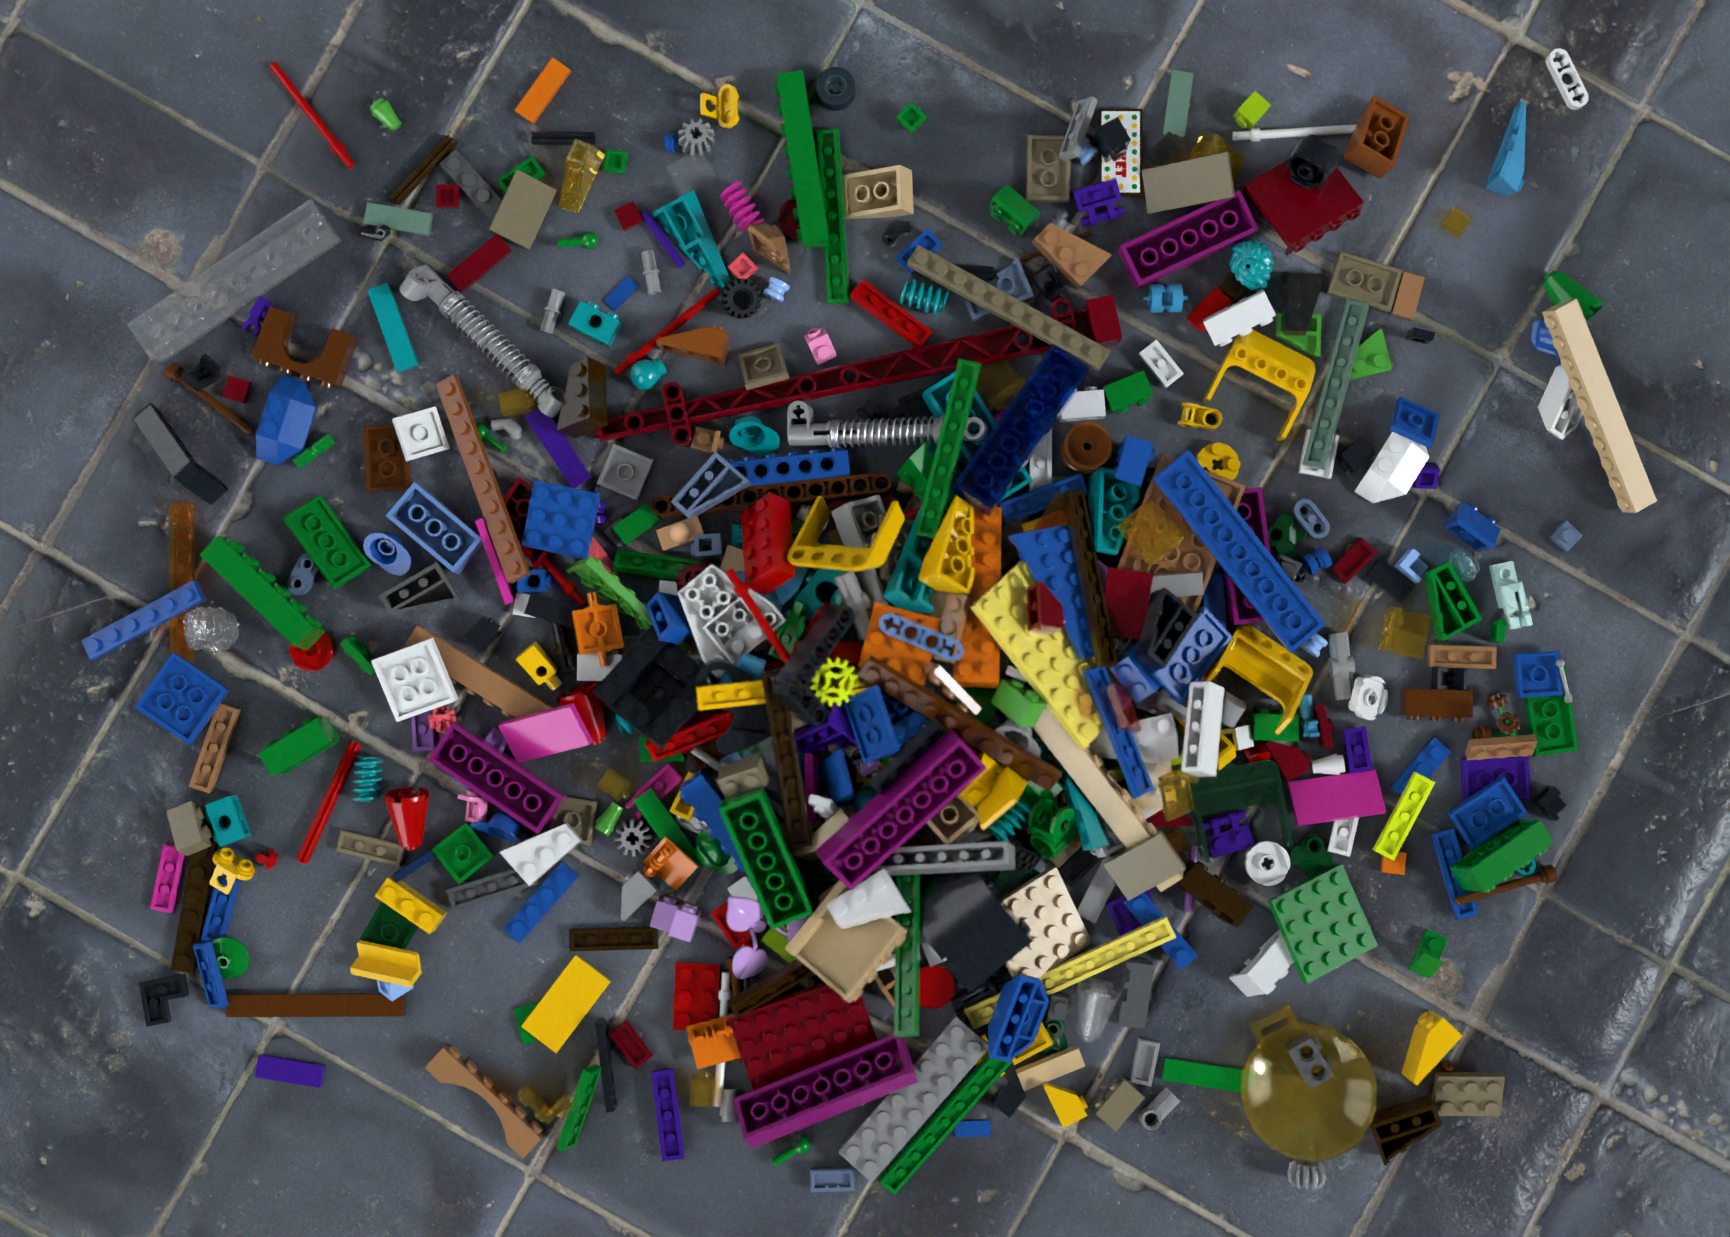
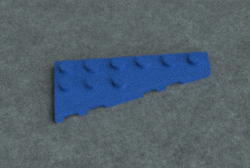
[1008,524,1094,660]

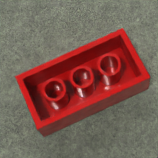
[741,492,795,595]

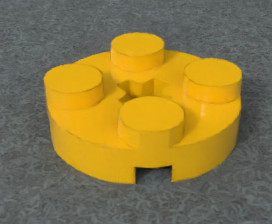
[1196,442,1240,481]

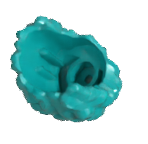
[1229,239,1274,290]

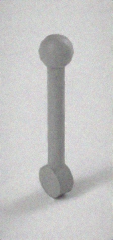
[1556,659,1573,703]

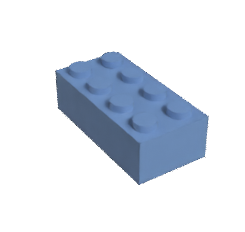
[386,482,484,574]

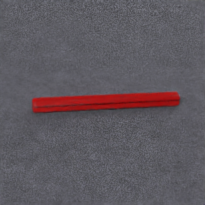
[296,740,362,864]

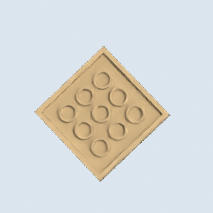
[1001,866,1092,979]

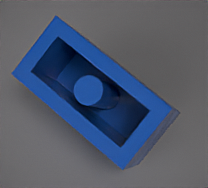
[646,592,692,644]

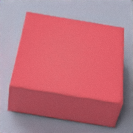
[727,252,758,279]

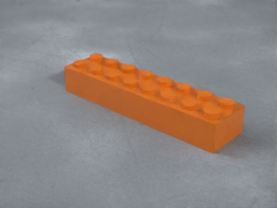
[953,506,1002,688]

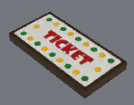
[1098,109,1143,197]

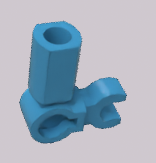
[1297,695,1320,737]

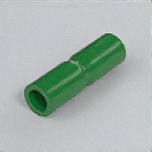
[292,432,336,469]

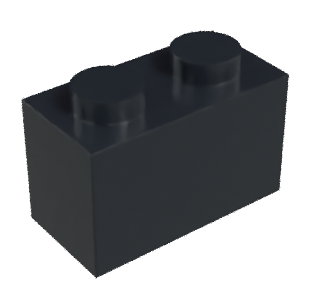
[1093,117,1131,162]

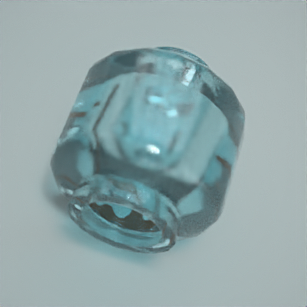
[1447,548,1480,582]

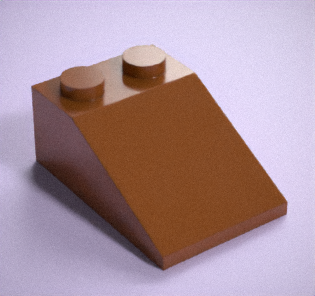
[1343,95,1410,179]
[656,325,731,365]

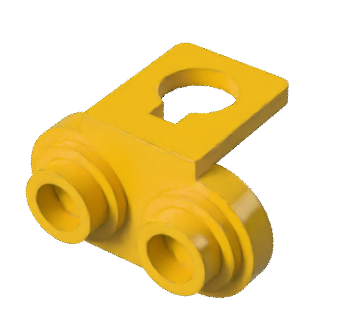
[700,84,739,129]
[209,847,255,894]

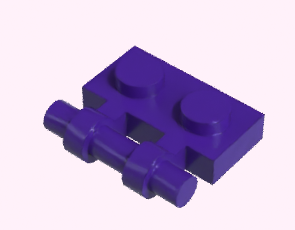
[1073,178,1125,227]
[1201,809,1254,859]

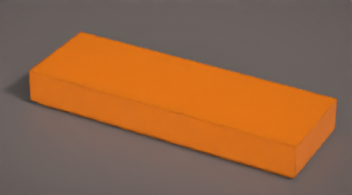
[515,57,571,125]

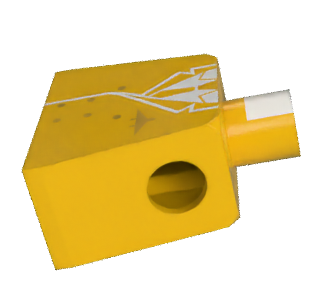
[516,641,562,691]

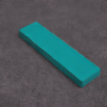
[367,283,419,373]

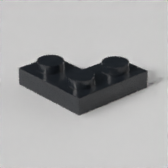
[139,973,189,1027]

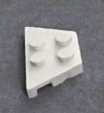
[1127,760,1174,819]

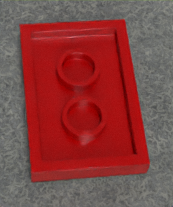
[672,962,721,1030]

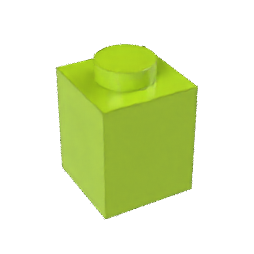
[1234,91,1271,130]

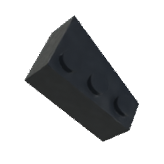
[1135,587,1198,672]

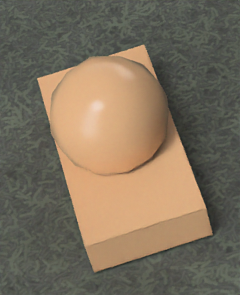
[656,516,704,551]

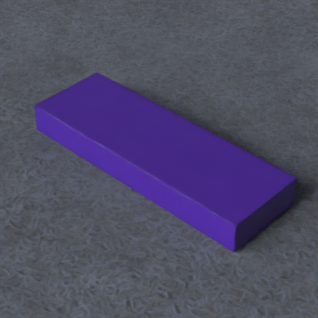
[255,1054,326,1088]

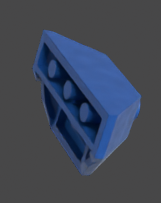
[256,375,317,465]
[988,974,1049,1062]

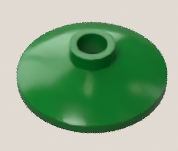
[212,936,250,979]

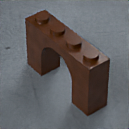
[252,306,358,389]

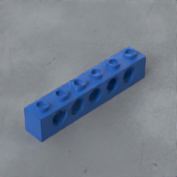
[725,448,850,487]

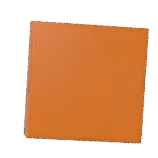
[1380,852,1407,875]

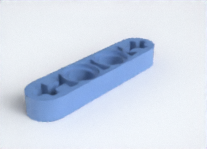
[879,613,964,661]

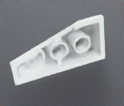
[1089,713,1179,763]

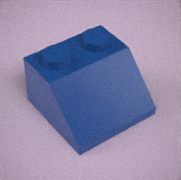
[1443,503,1500,552]
[1110,642,1161,704]

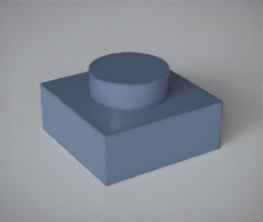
[1549,520,1583,552]

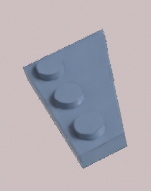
[965,258,1034,322]

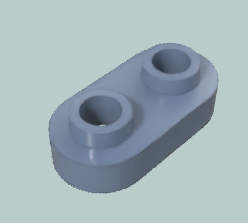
[1292,499,1330,539]
[287,553,320,595]

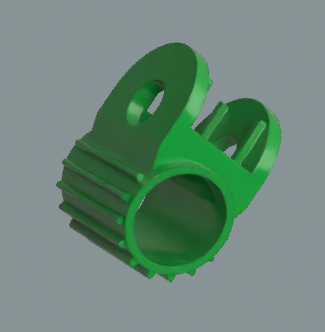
[1028,798,1079,859]

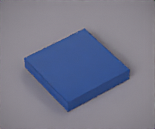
[1389,397,1440,448]
[1513,651,1563,698]

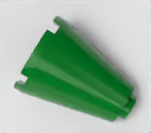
[1543,271,1605,322]

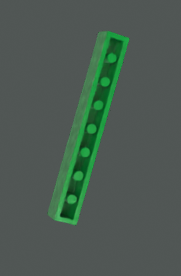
[774,70,830,249]

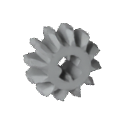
[678,118,715,157]
[614,819,653,857]
[1287,1159,1326,1190]

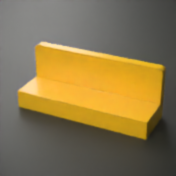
[350,940,422,988]

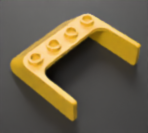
[1202,329,1316,442]
[787,496,905,571]
[1204,624,1313,735]

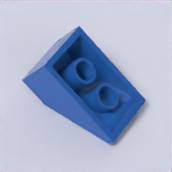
[819,749,856,807]

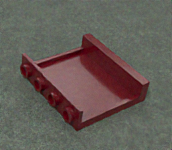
[1242,161,1364,255]

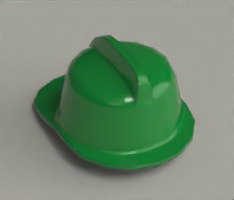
[696,829,738,874]

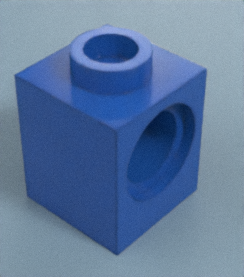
[517,570,551,593]

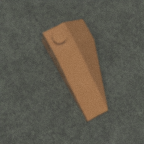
[747,223,791,274]

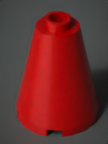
[556,682,606,746]
[384,787,430,850]

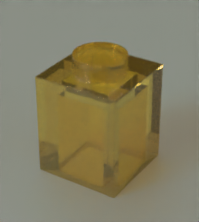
[498,388,534,418]
[597,767,634,802]
[690,1071,715,1107]

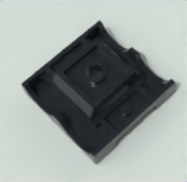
[593,625,721,752]

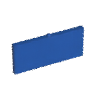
[604,276,639,311]
[955,1120,991,1137]

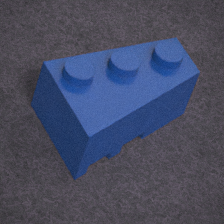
[1113,435,1155,486]

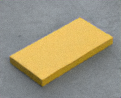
[521,954,611,1053]

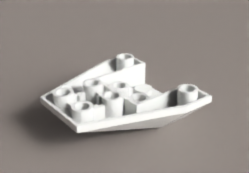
[677,564,786,677]

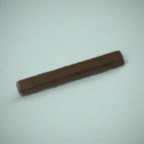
[390,135,457,205]

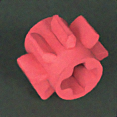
[428,705,456,733]

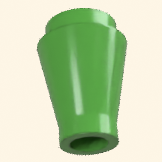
[369,98,402,132]
[594,802,623,836]

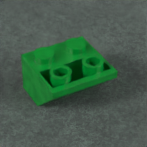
[989,184,1041,237]

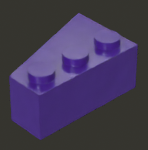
[794,702,858,753]

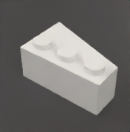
[1203,288,1276,347]
[499,823,582,886]
[826,869,911,929]

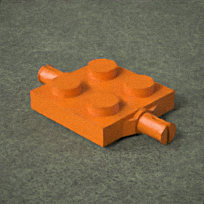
[571,592,624,667]

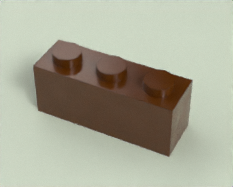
[1400,689,1473,722]

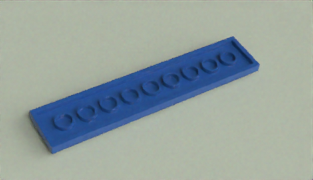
[1152,450,1326,653]

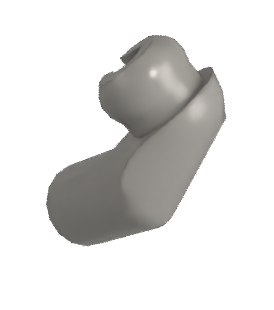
[491,418,522,440]

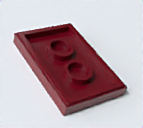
[1104,566,1154,640]

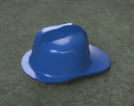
[1531,320,1558,367]
[363,532,412,576]
[470,811,522,844]

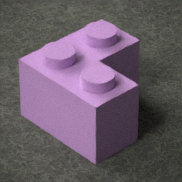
[650,896,701,942]

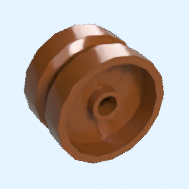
[1060,421,1113,476]

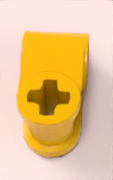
[1177,402,1222,431]

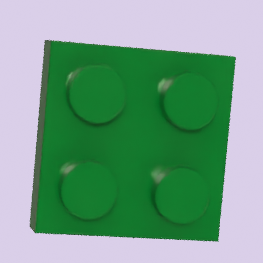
[432,821,495,884]

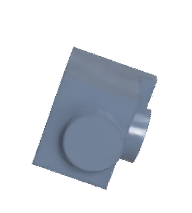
[691,533,724,562]

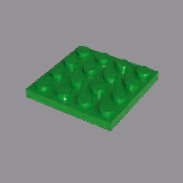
[1267,864,1378,984]

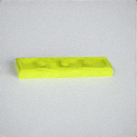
[1372,772,1436,861]

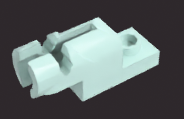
[1489,561,1533,630]

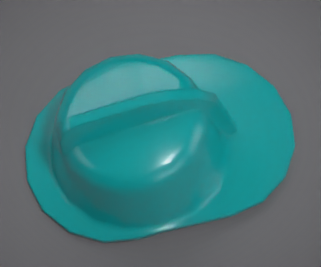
[729,416,780,455]

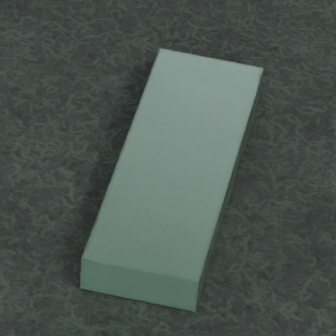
[1162,70,1194,139]
[363,202,433,236]

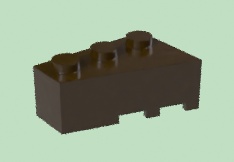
[557,357,608,438]
[1176,860,1254,928]
[1365,1094,1442,1166]

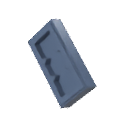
[810,1167,855,1193]

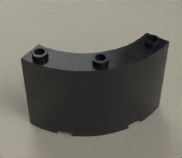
[920,871,1033,992]

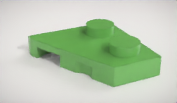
[1275,313,1321,358]
[1349,329,1392,381]

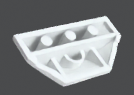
[1538,364,1583,440]
[1354,432,1429,503]

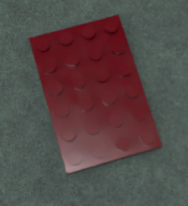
[727,983,878,1091]

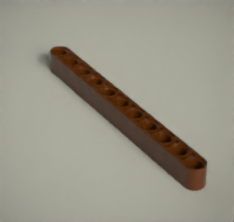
[652,473,892,519]

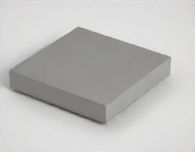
[597,444,654,501]

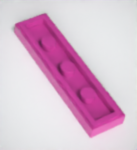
[475,517,515,605]

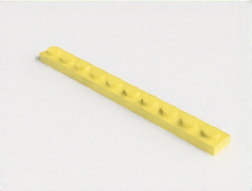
[964,915,1176,1029]

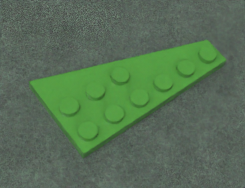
[565,556,688,652]

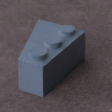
[671,452,751,520]

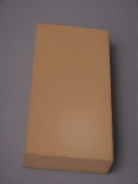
[1390,272,1425,321]

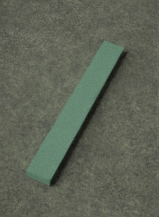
[1302,299,1369,470]

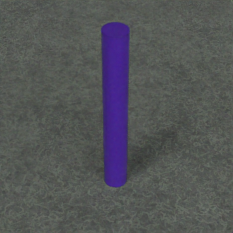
[641,210,686,269]

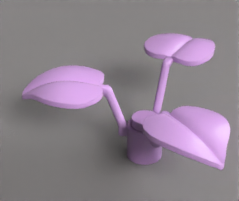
[726,897,812,979]

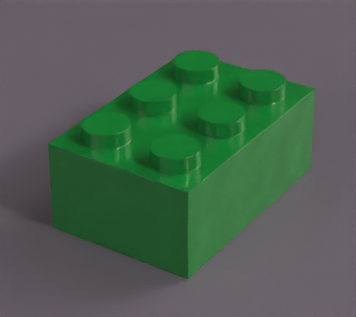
[258,717,341,777]

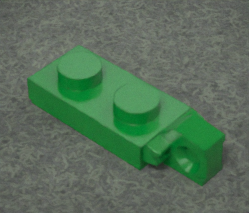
[768,601,808,662]

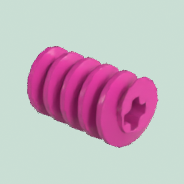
[720,181,764,232]

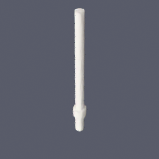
[1232,124,1357,142]
[714,972,732,1107]

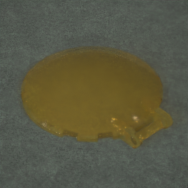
[1241,1004,1377,1161]

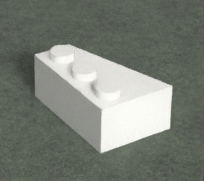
[1229,930,1294,997]

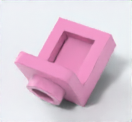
[804,327,837,365]
[457,790,488,823]

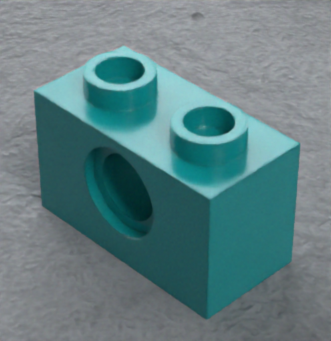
[568,301,622,348]
[205,795,252,847]

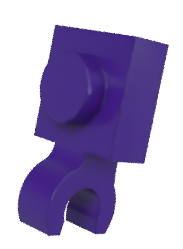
[242,296,274,337]

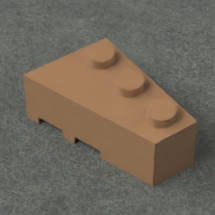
[1032,223,1112,289]

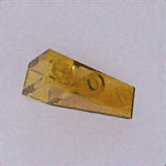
[559,139,605,215]

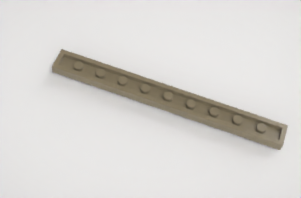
[907,245,1111,372]

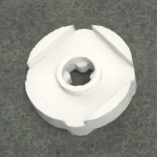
[1348,675,1388,720]
[1244,841,1290,886]

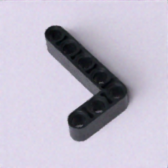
[133,403,228,505]
[773,604,855,726]

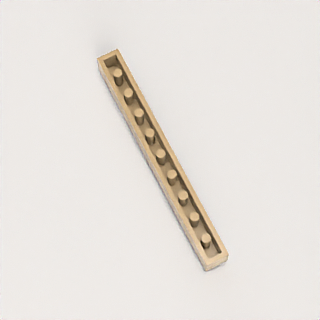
[1542,299,1657,513]
[1033,705,1184,892]

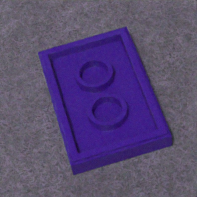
[1460,756,1531,802]

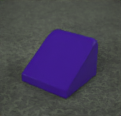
[1414,462,1440,489]

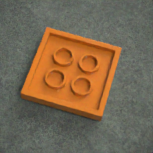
[858,602,941,686]

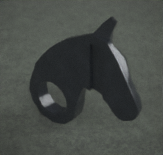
[695,659,771,755]

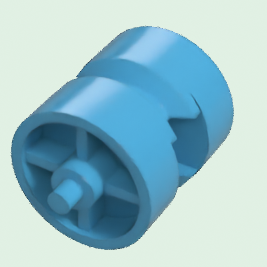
[1143,284,1188,313]

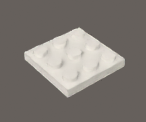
[371,638,458,722]

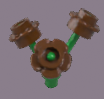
[1472,691,1520,739]

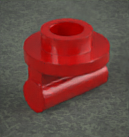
[254,848,278,871]

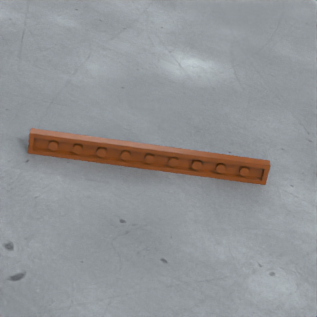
[435,374,531,583]

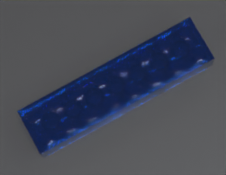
[952,344,1090,517]

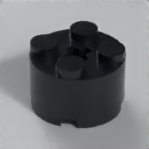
[1285,135,1339,190]

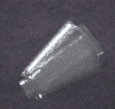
[1077,977,1122,1042]

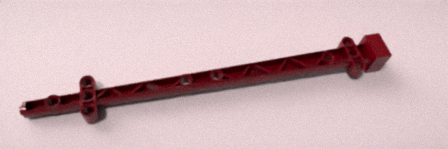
[593,295,1123,447]

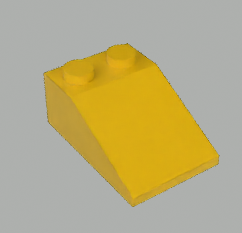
[977,763,1029,830]
[1401,1010,1463,1085]

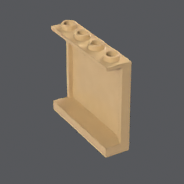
[785,880,908,1003]

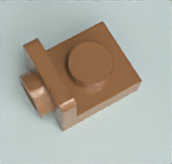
[691,426,725,454]

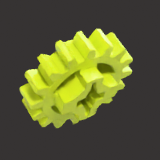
[809,656,859,707]

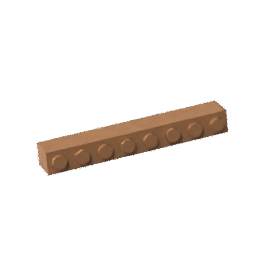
[403,625,555,719]

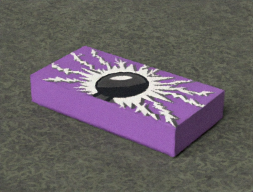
[843,742,881,778]

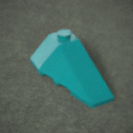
[1087,467,1140,555]

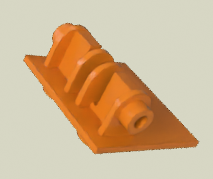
[643,836,698,891]
[686,1016,741,1069]

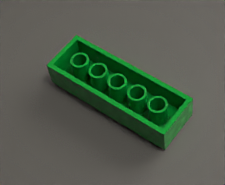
[200,535,326,650]
[719,787,814,930]

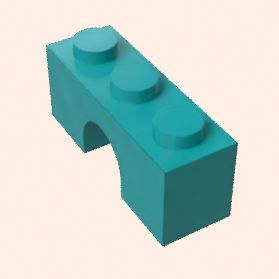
[791,568,849,621]

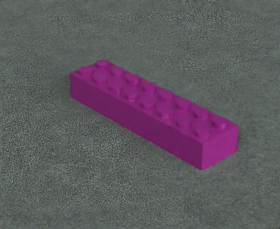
[816,728,987,890]
[734,1034,918,1148]

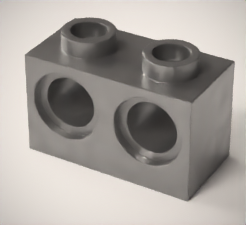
[1285,1032,1334,1089]

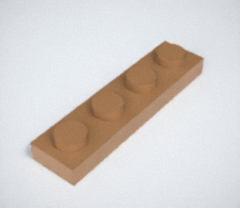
[189,703,241,794]

